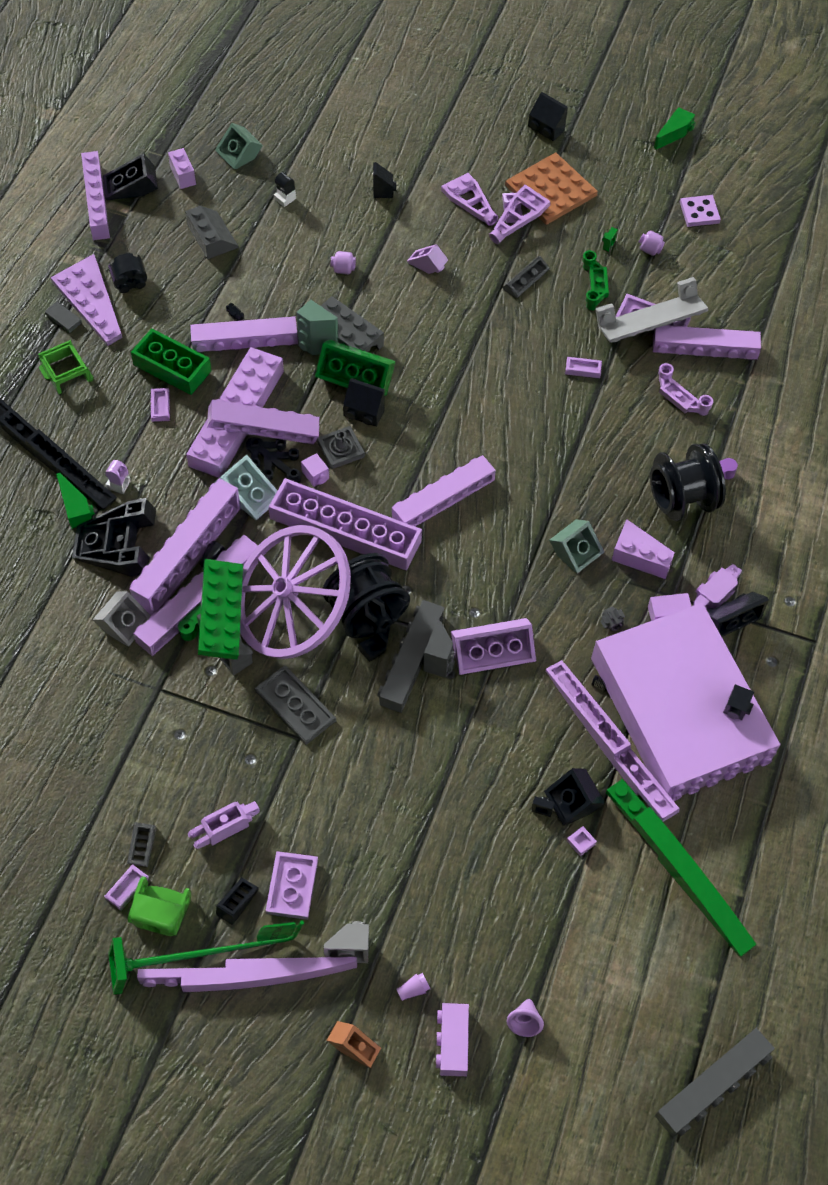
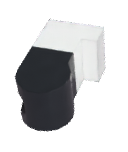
[274,172,296,207]

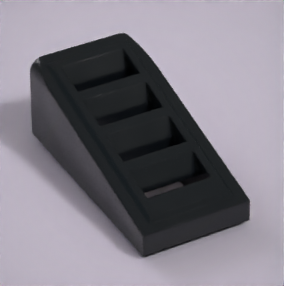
[216,877,259,925]

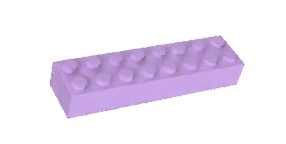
[186,347,284,478]
[130,478,241,615]
[269,478,422,571]

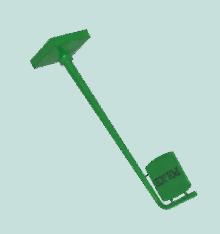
[108,920,304,995]

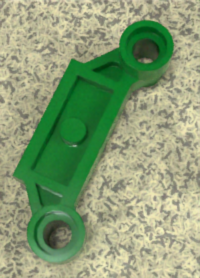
[582,250,609,310]

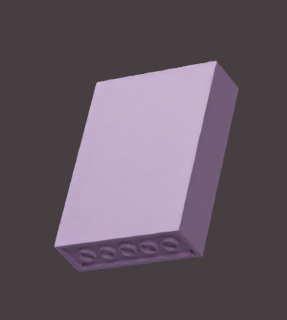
[591,603,780,801]

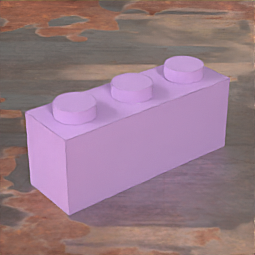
[436,1003,469,1076]

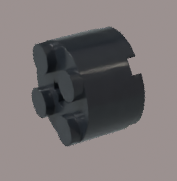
[108,253,147,293]

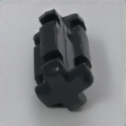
[226,303,244,321]

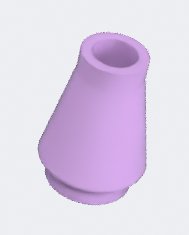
[397,973,430,1001]

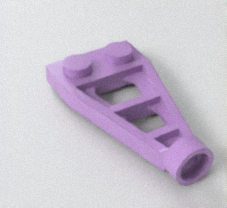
[441,173,498,226]
[489,185,550,244]

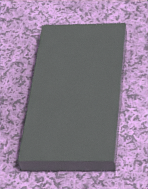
[255,665,336,745]

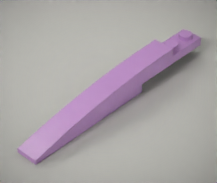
[546,660,680,822]
[137,957,357,992]

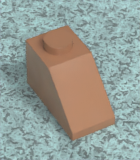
[327,1021,381,1068]

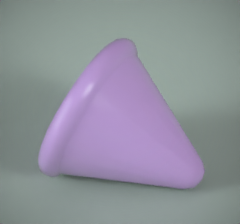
[507,999,544,1037]

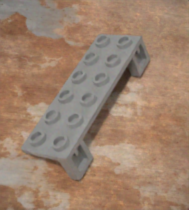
[596,277,708,343]

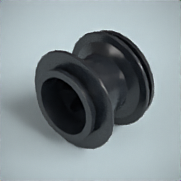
[650,443,726,522]

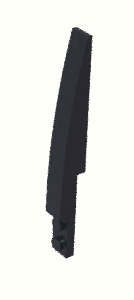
[0,398,117,510]

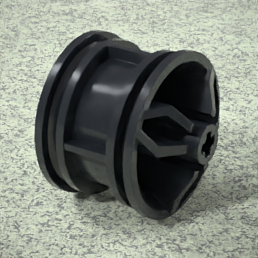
[322,553,410,638]

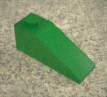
[654,107,696,150]
[57,473,95,529]

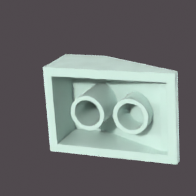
[215,455,277,520]

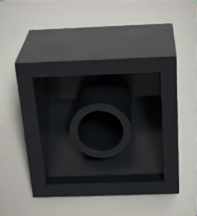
[528,92,568,141]
[343,378,385,427]
[544,768,605,826]

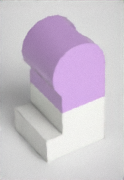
[105,460,131,494]

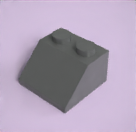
[424,620,455,678]

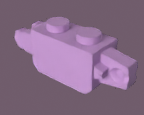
[693,564,742,610]
[188,801,260,849]

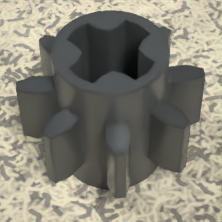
[600,607,625,631]

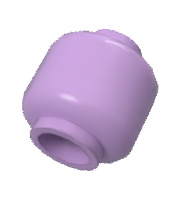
[639,231,665,256]
[330,251,356,275]

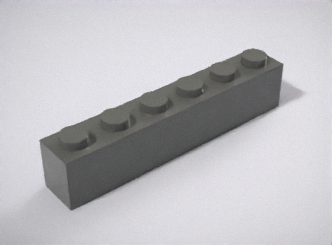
[377,600,444,713]
[655,1028,775,1137]

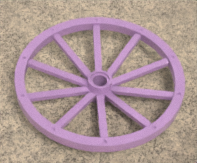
[240,525,351,659]

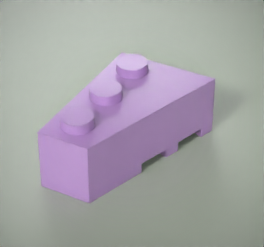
[612,519,675,579]

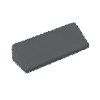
[502,256,550,298]

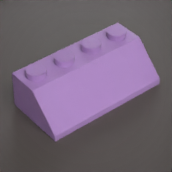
[451,618,536,675]

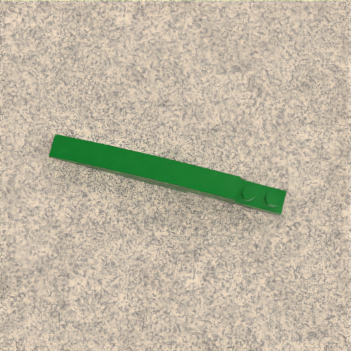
[606,779,757,957]

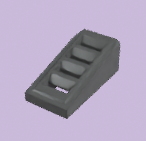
[127,822,157,867]

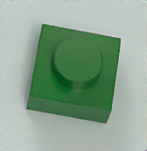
[602,227,618,252]

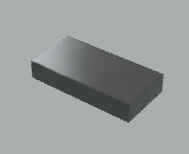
[45,301,82,333]

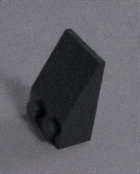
[103,153,158,201]

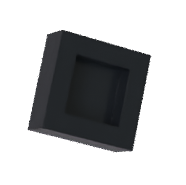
[531,796,555,817]

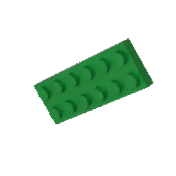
[198,559,243,660]

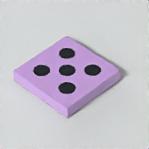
[680,195,721,227]

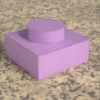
[567,826,597,856]

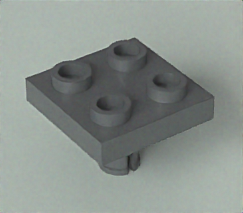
[317,426,365,469]

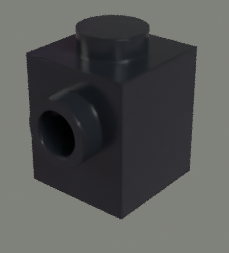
[723,684,754,720]

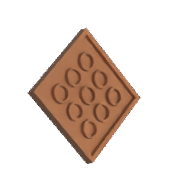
[505,152,598,225]

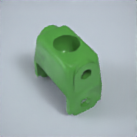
[128,876,191,936]

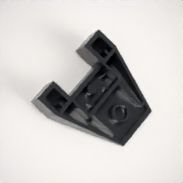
[72,498,156,577]

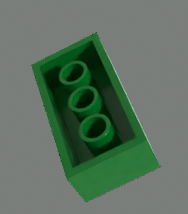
[131,328,212,395]
[315,340,396,396]

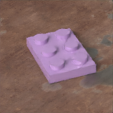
[266,851,318,920]

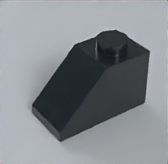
[373,162,396,198]

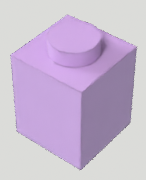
[301,453,329,487]

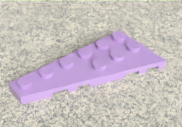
[51,254,122,346]

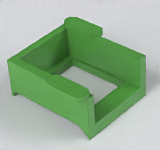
[38,340,94,394]

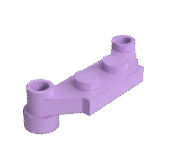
[658,363,713,416]

